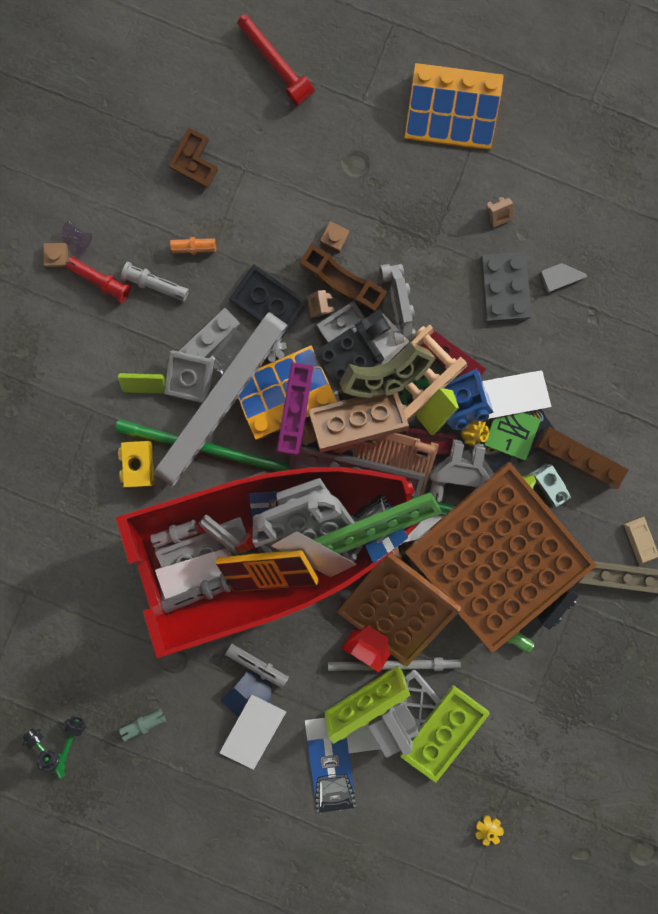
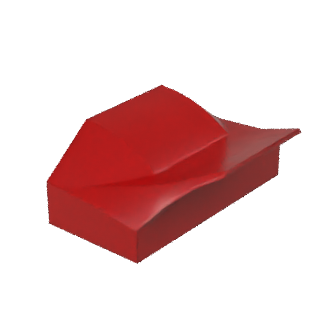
[342,625,391,673]

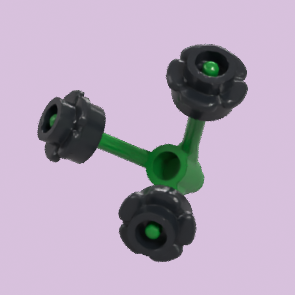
[22,716,86,779]

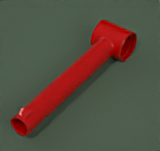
[237,14,315,106]

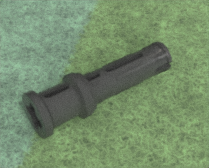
[161,573,231,614]

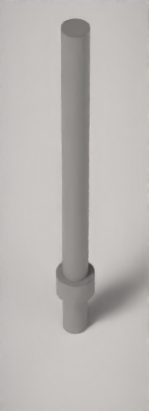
[328,657,461,671]

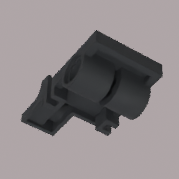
[314,310,391,390]

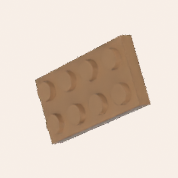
[308,393,409,453]

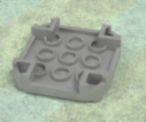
[252,489,363,569]

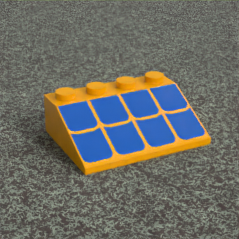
[404,63,504,150]
[238,345,337,440]

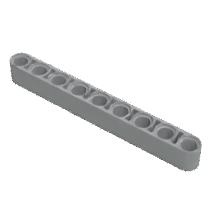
[153,312,288,487]

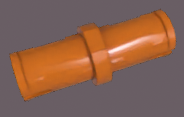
[170,237,216,255]

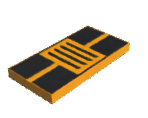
[215,550,318,592]

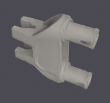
[430,440,490,502]

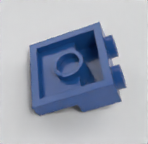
[444,369,494,430]

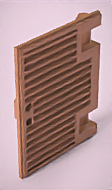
[352,433,439,497]

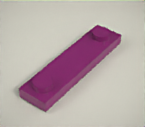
[277,362,314,456]

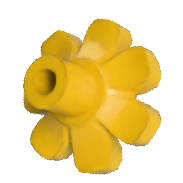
[475,816,504,846]

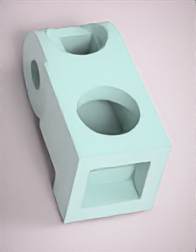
[530,463,571,508]

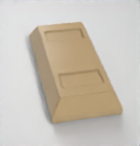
[623,517,658,566]

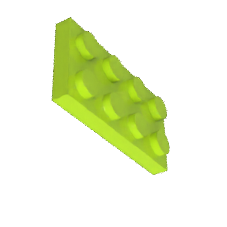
[324,665,411,744]
[400,685,490,783]

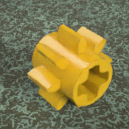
[461,420,489,446]

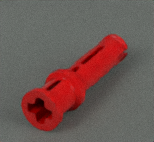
[65,256,131,303]

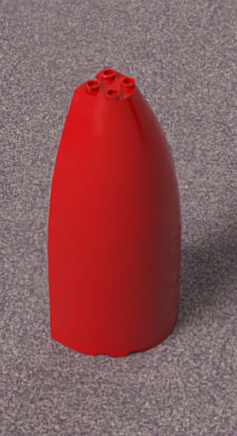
[115,467,420,658]

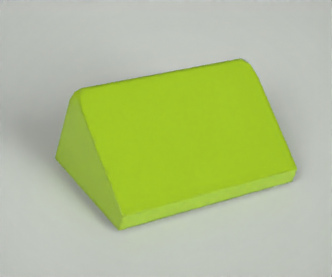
[118,373,166,394]
[416,388,459,435]

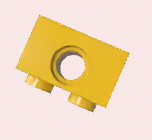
[118,441,155,487]

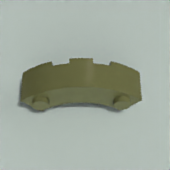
[339,341,435,398]

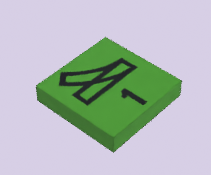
[483,412,541,461]

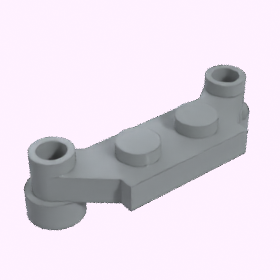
[379,264,416,346]

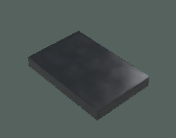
[229,264,308,338]

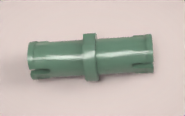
[119,709,166,742]

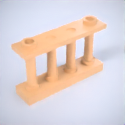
[396,325,467,422]

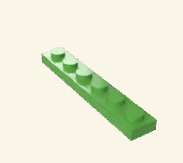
[313,492,441,554]

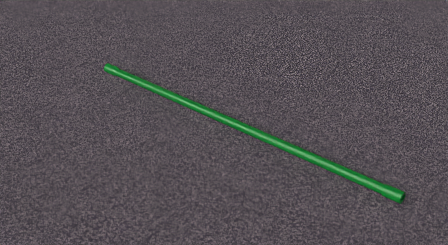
[115,419,456,515]

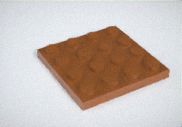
[337,553,461,666]

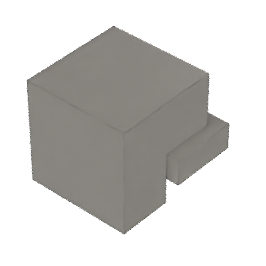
[368,702,419,758]

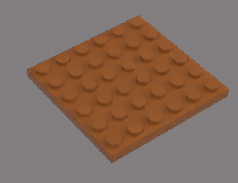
[404,462,597,653]

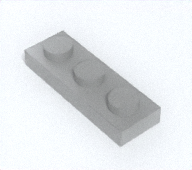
[178,308,241,358]

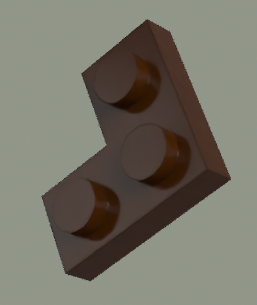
[168,127,218,189]

